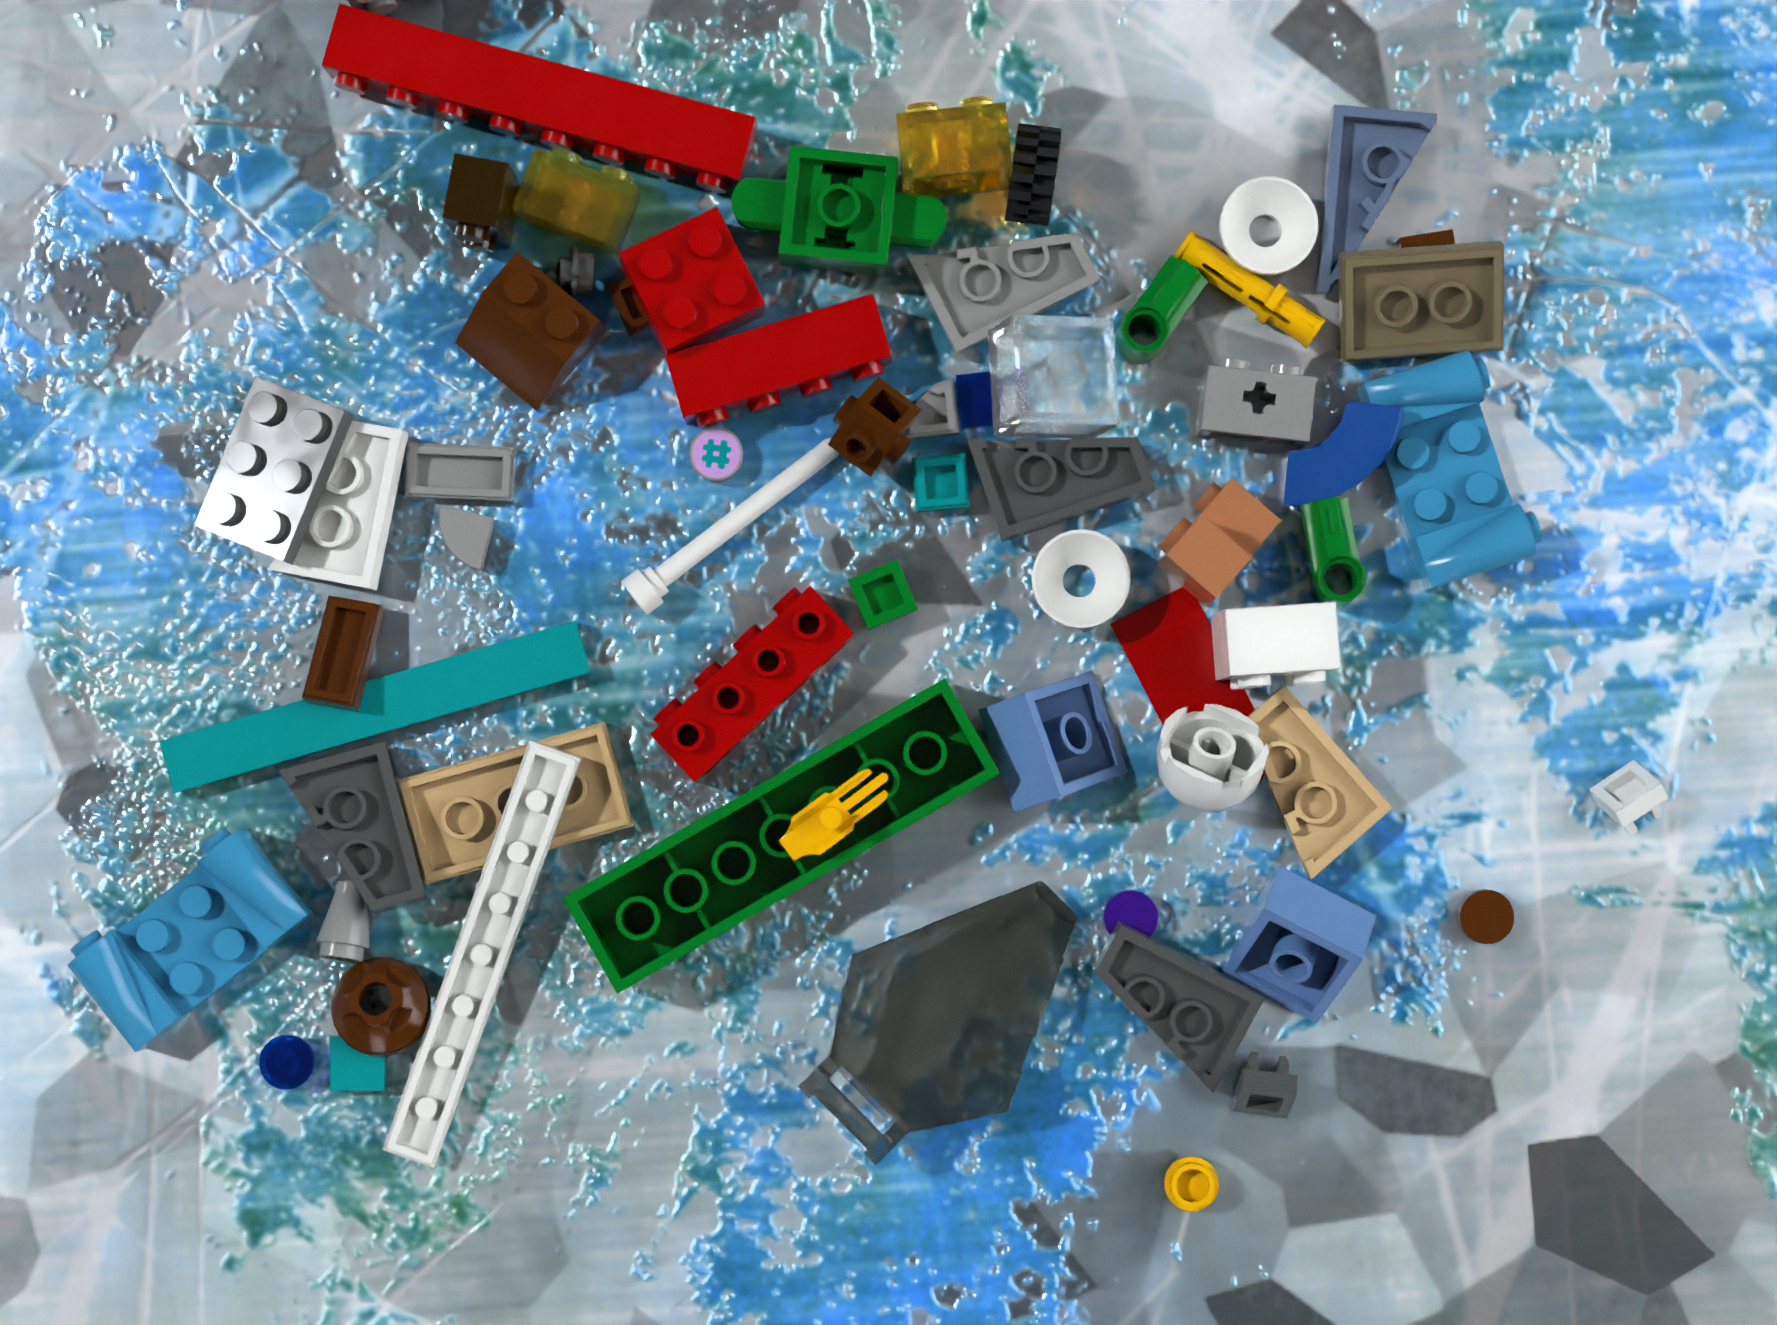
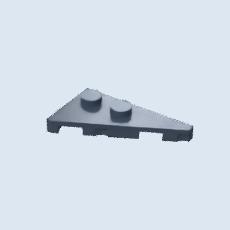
[1315,105,1437,295]

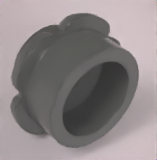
[556,246,594,298]

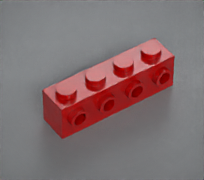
[650,586,855,783]

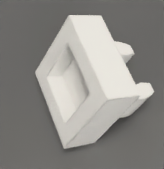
[1589,760,1669,835]

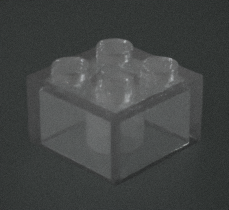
[988,315,1120,438]

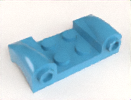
[1357,350,1542,592]
[67,828,316,1052]

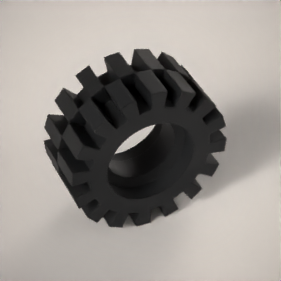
[1005,123,1062,226]

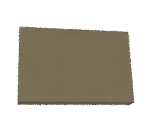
[1338,241,1504,362]

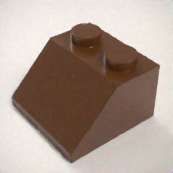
[455,251,606,412]

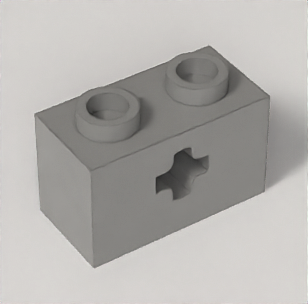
[1196,358,1316,448]

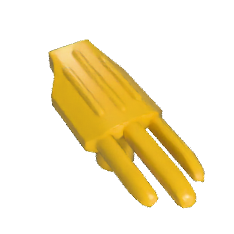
[779,769,888,861]

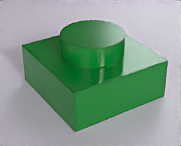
[848,559,918,631]

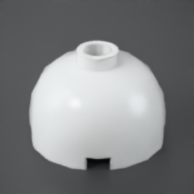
[1156,704,1269,811]

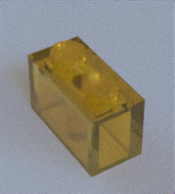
[512,146,641,256]

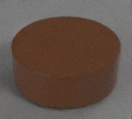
[1456,889,1514,944]

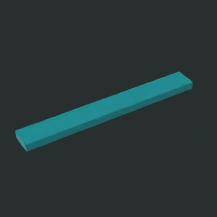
[159,621,592,793]

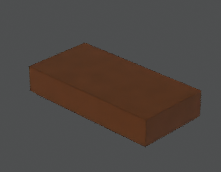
[302,595,384,712]

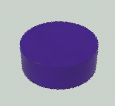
[1102,890,1158,937]

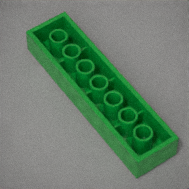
[563,678,1000,994]

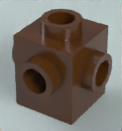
[828,377,922,477]

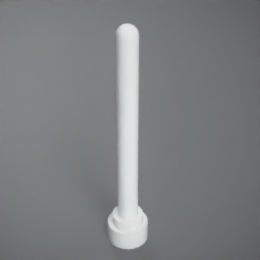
[621,438,839,615]

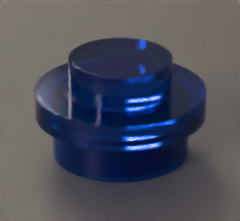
[259,1034,315,1090]

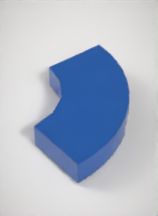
[1283,402,1404,505]

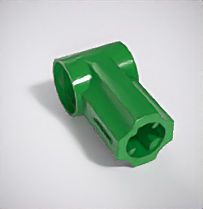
[1116,255,1208,363]
[1300,497,1366,609]

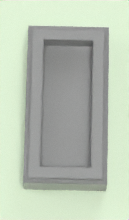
[404,443,517,503]

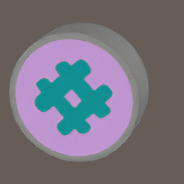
[689,427,743,482]

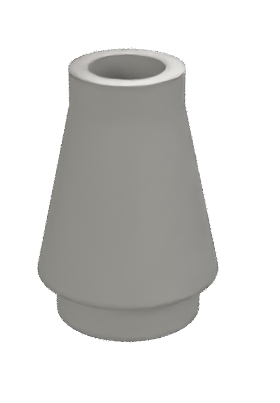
[316,881,370,963]

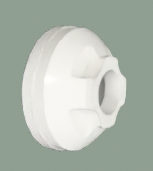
[1219,176,1318,275]
[1031,529,1131,628]

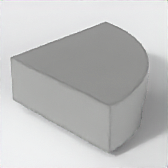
[906,379,960,440]
[439,505,495,571]

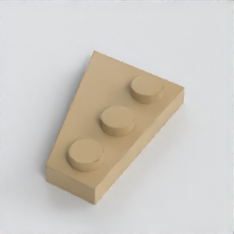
[1247,685,1392,880]

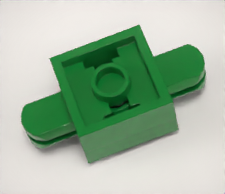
[731,146,947,276]

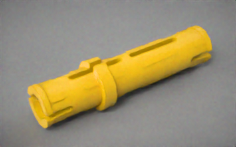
[1174,230,1326,349]

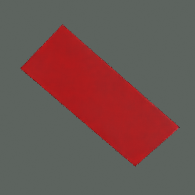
[1111,587,1264,783]

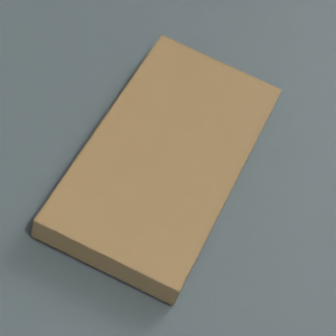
[396,722,635,885]

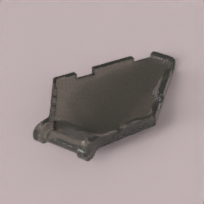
[797,881,1078,1165]

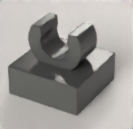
[1233,1052,1298,1119]

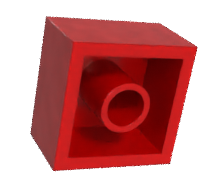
[619,207,765,356]

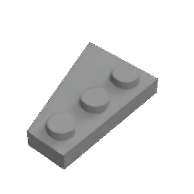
[908,232,1101,355]

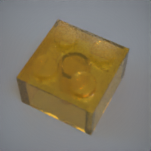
[896,96,1013,197]

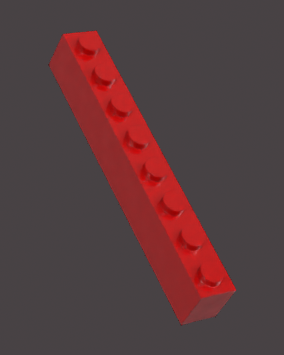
[322,3,758,193]

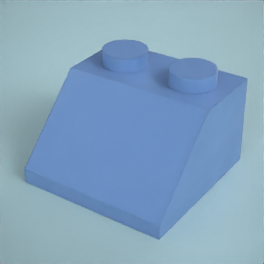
[978,671,1128,813]
[1221,866,1377,1023]

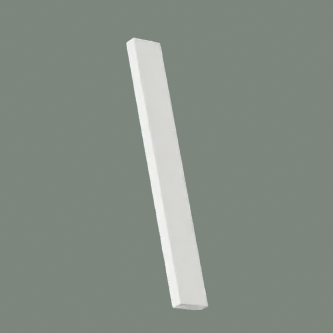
[382,740,582,1168]

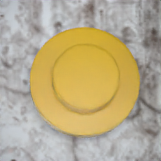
[1164,1156,1219,1212]

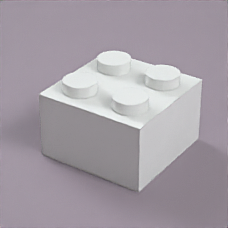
[1211,602,1341,690]

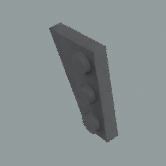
[967,437,1155,543]
[1093,921,1265,1093]

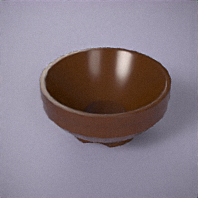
[331,957,432,1057]

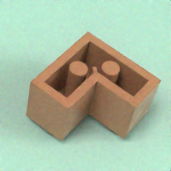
[1156,478,1282,606]

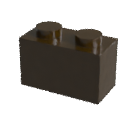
[442,153,522,253]

